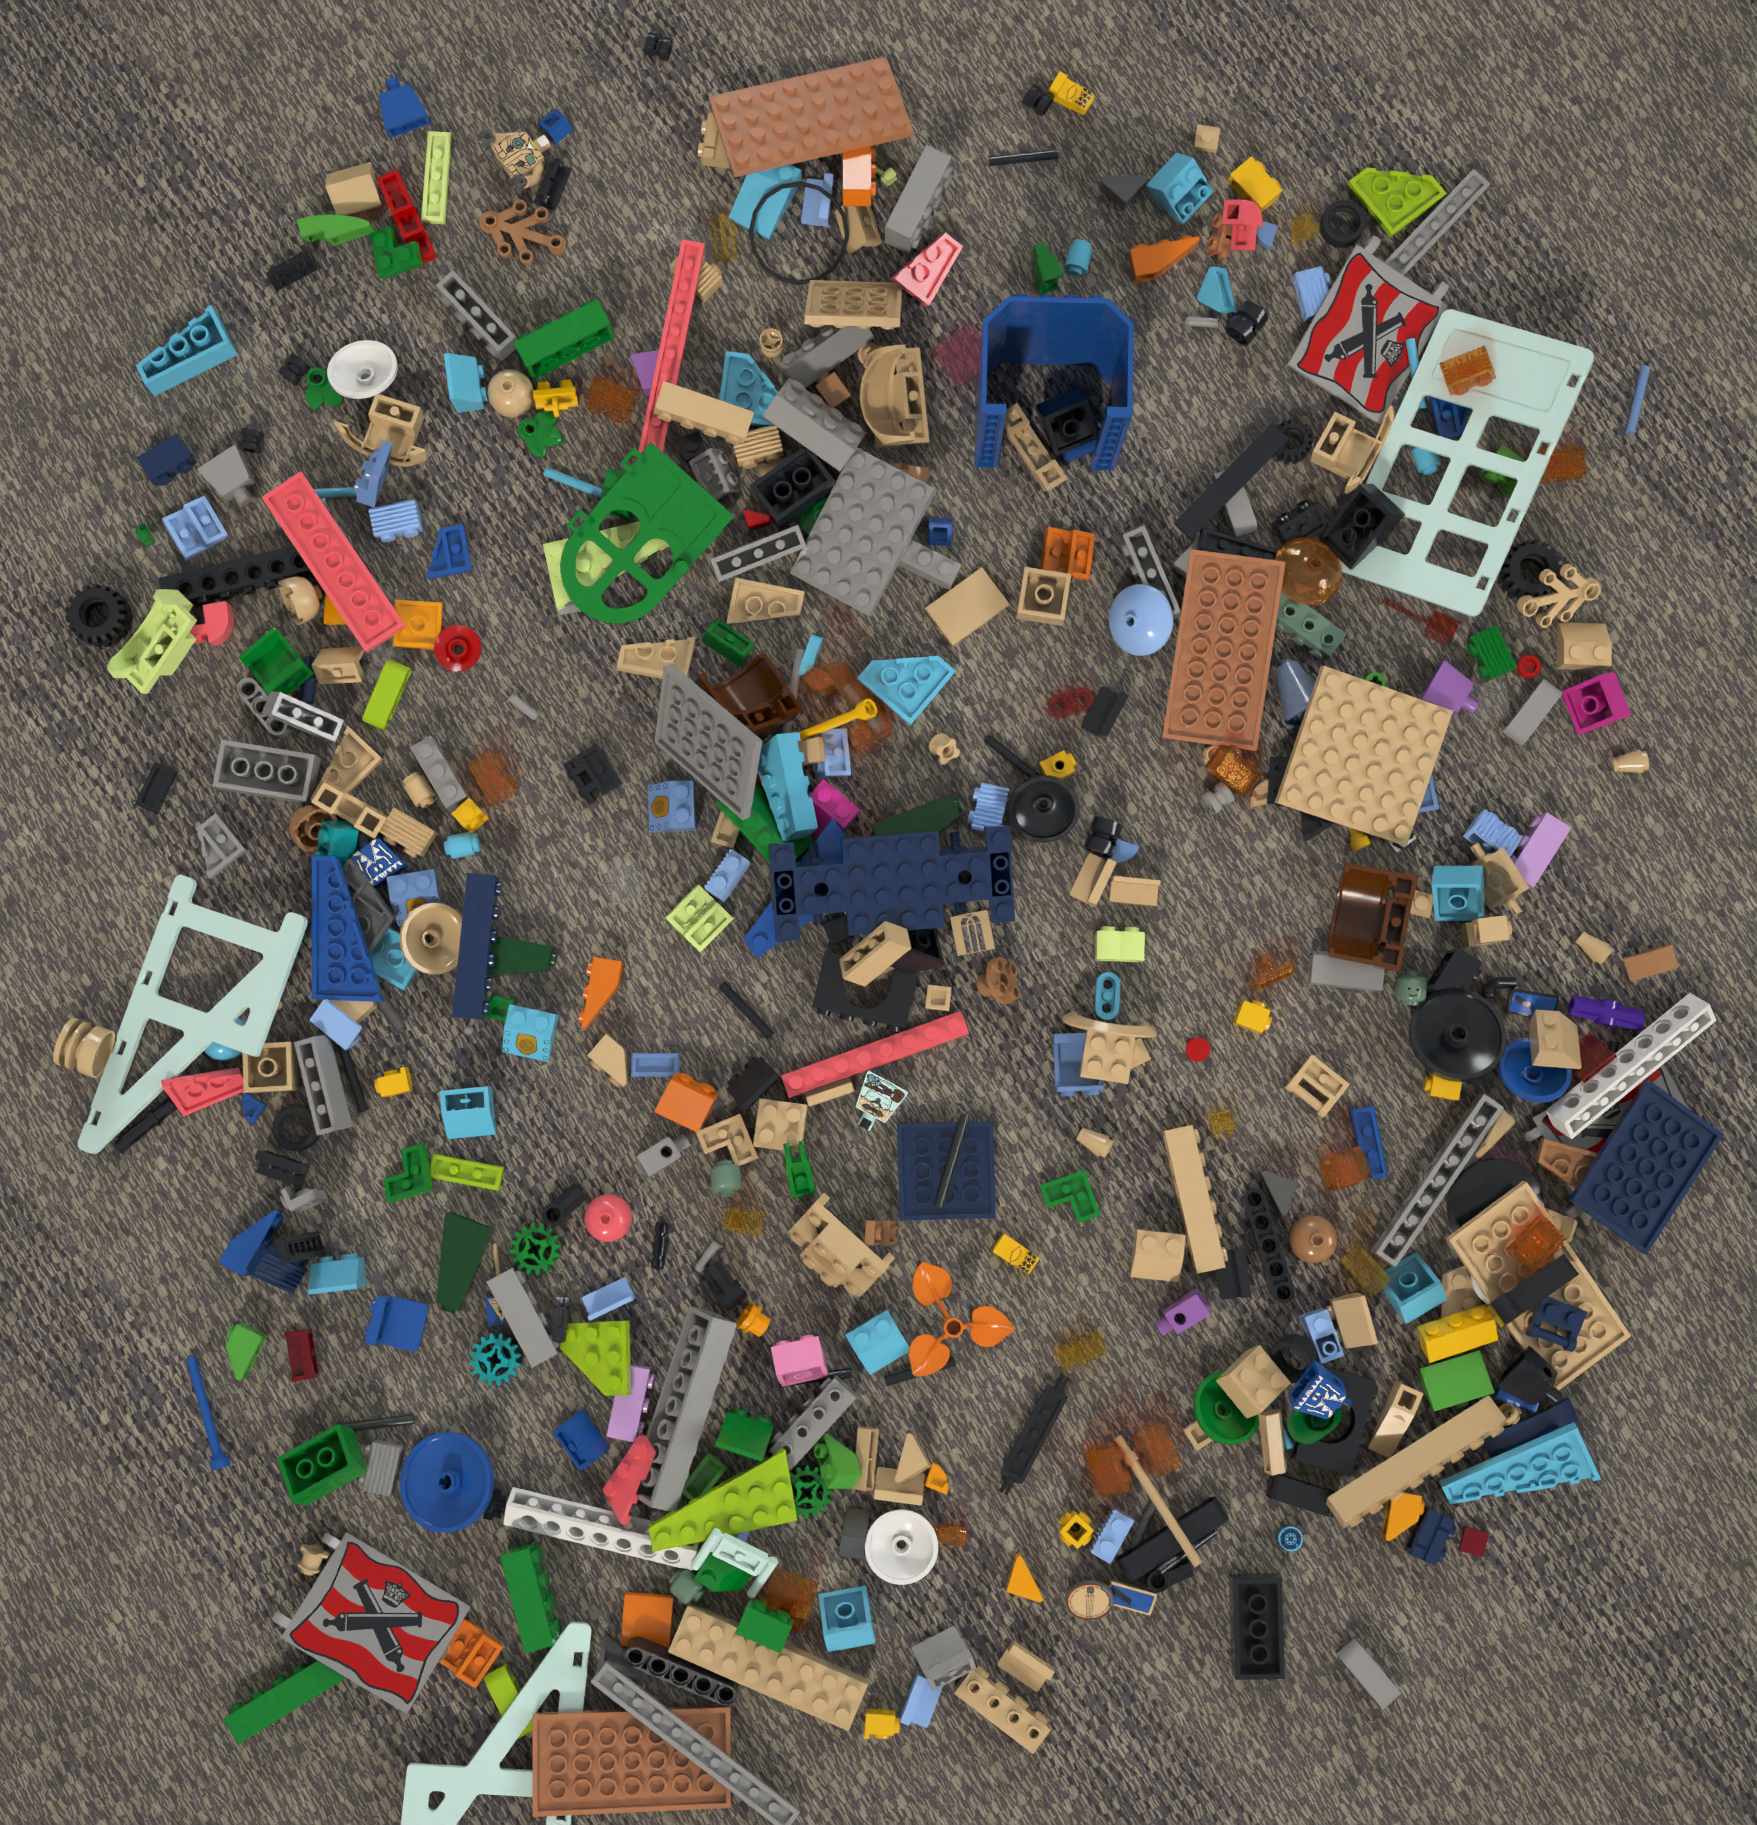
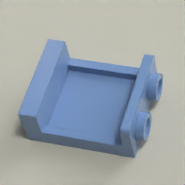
[1052,1033,1105,1097]

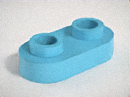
[1094,972,1120,1020]

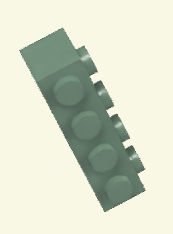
[1276,587,1347,660]

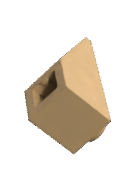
[1367,1381,1424,1458]

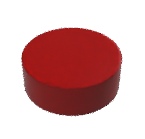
[1516,654,1541,679]
[1185,1038,1210,1062]

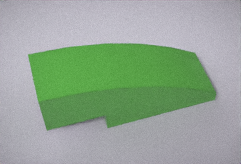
[297,214,376,246]
[661,1453,728,1516]

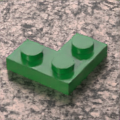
[370,226,423,279]
[383,1143,433,1203]
[1039,1170,1101,1223]

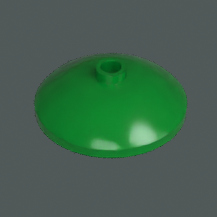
[1193,1371,1259,1445]

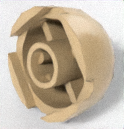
[487,369,534,417]
[278,577,322,625]

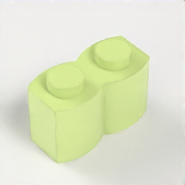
[1095,926,1145,962]

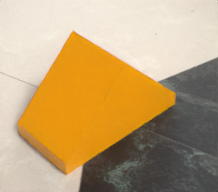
[1005,1552,1044,1602]

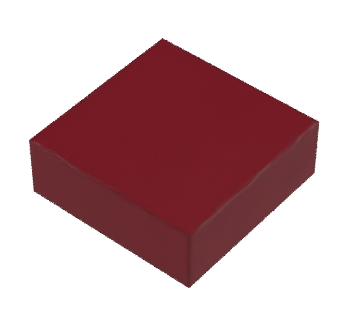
[1458,1526,1489,1557]

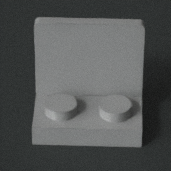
[912,1626,976,1691]

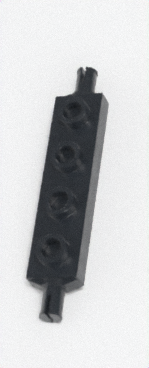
[999,1374,1070,1495]

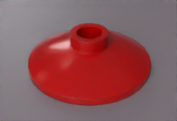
[434,625,482,672]

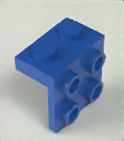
[364,1294,429,1351]

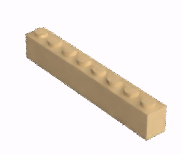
[1326,1395,1507,1529]

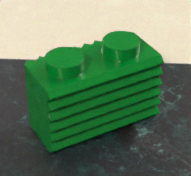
[1467,625,1517,682]

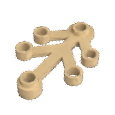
[1517,564,1601,628]

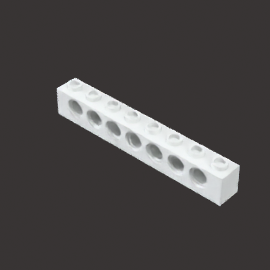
[1546,993,1716,1139]
[503,1487,700,1571]

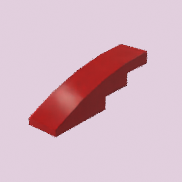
[376,169,437,264]

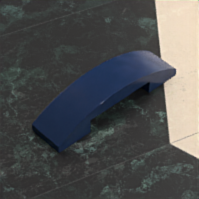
[1483,1397,1579,1459]

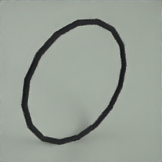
[749,181,849,285]

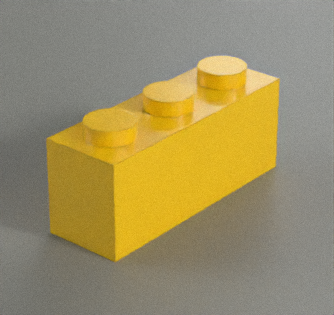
[1417,1304,1498,1363]

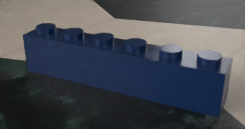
[452,873,503,1020]

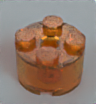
[1318,1146,1373,1193]

